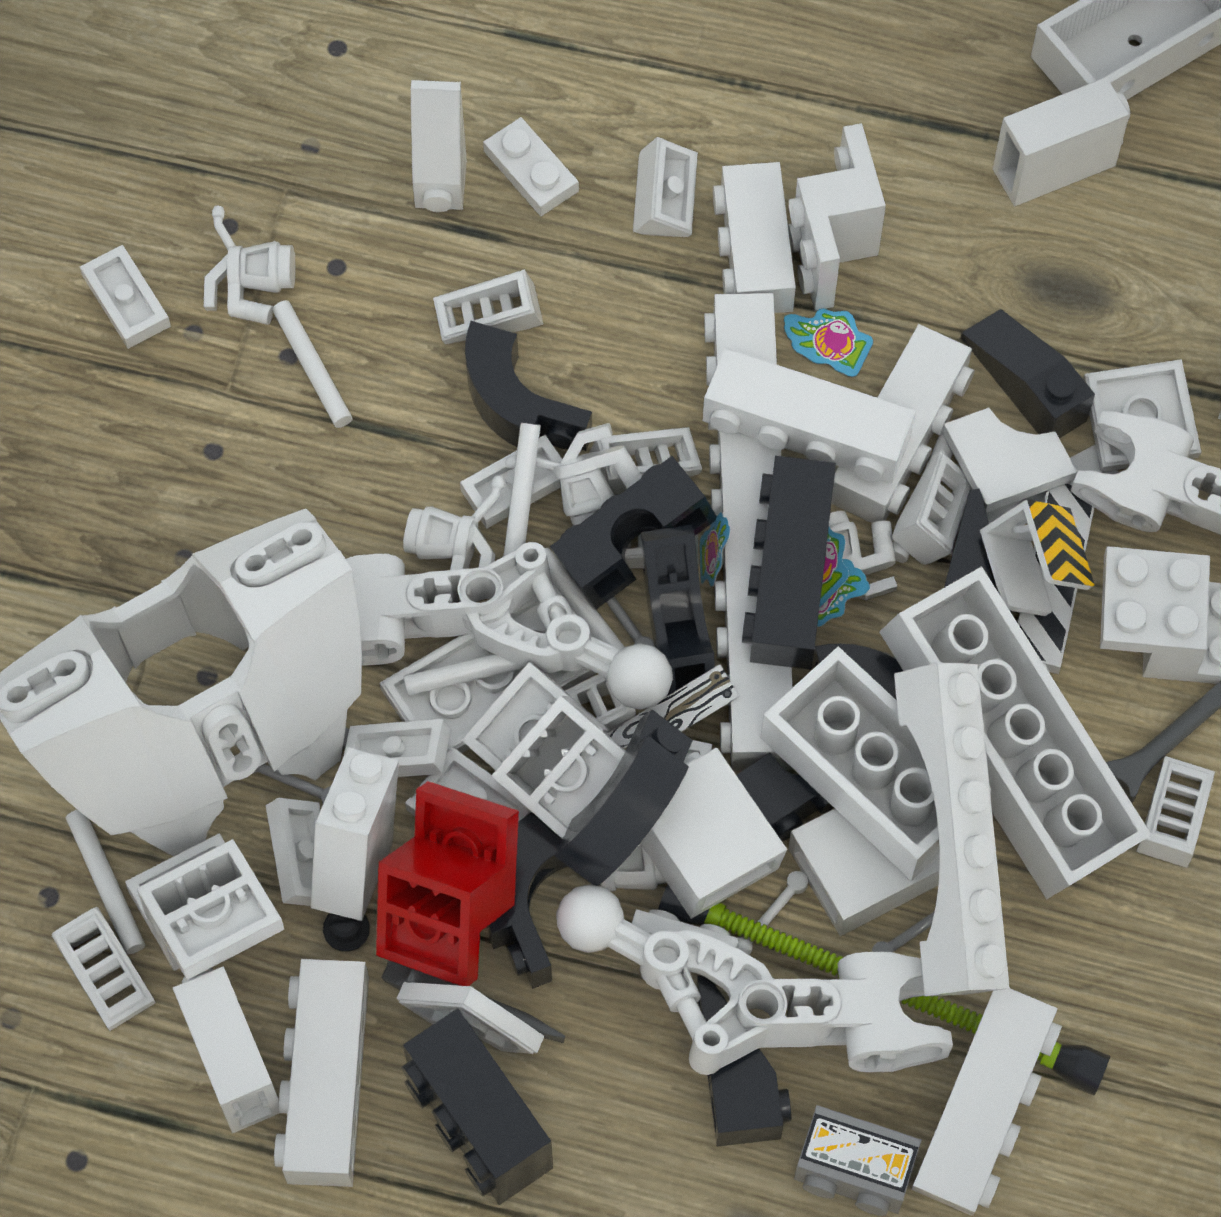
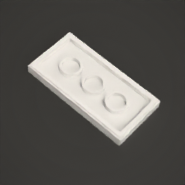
[380,582,596,753]

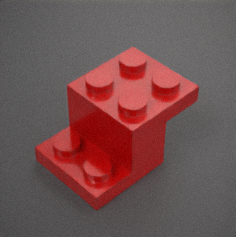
[376,781,519,986]

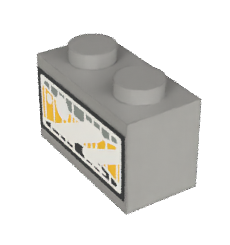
[794,1105,922,1216]

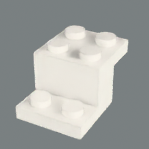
[788,123,886,311]
[1100,546,1221,684]
[461,662,626,839]
[125,833,284,980]

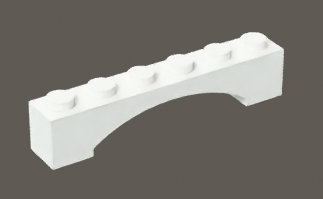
[894,662,1010,996]

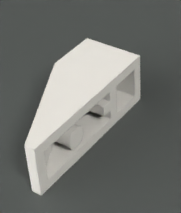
[411,80,467,212]

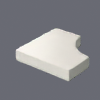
[942,408,1077,513]
[397,982,544,1054]

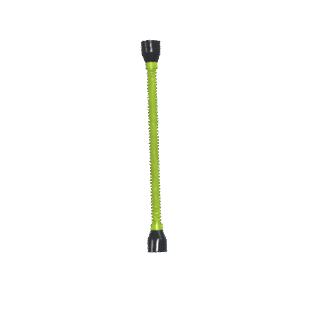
[658,885,1110,1096]

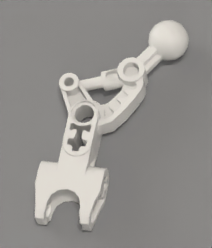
[1070,411,1221,535]
[346,542,673,710]
[556,884,953,1075]

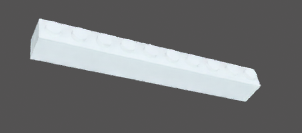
[704,293,793,771]

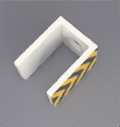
[980,499,1094,616]

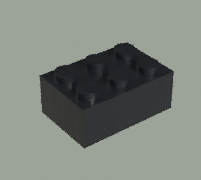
[401,1008,553,1205]

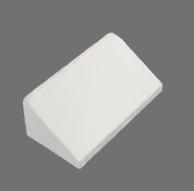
[633,137,698,237]

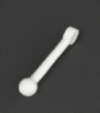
[738,871,808,955]

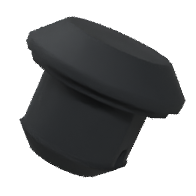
[323,913,370,952]

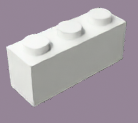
[713,162,796,313]

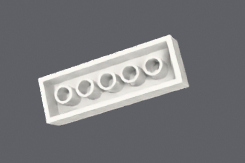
[879,567,1151,899]

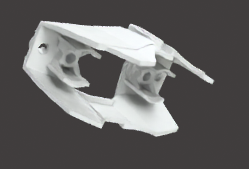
[0,509,362,856]

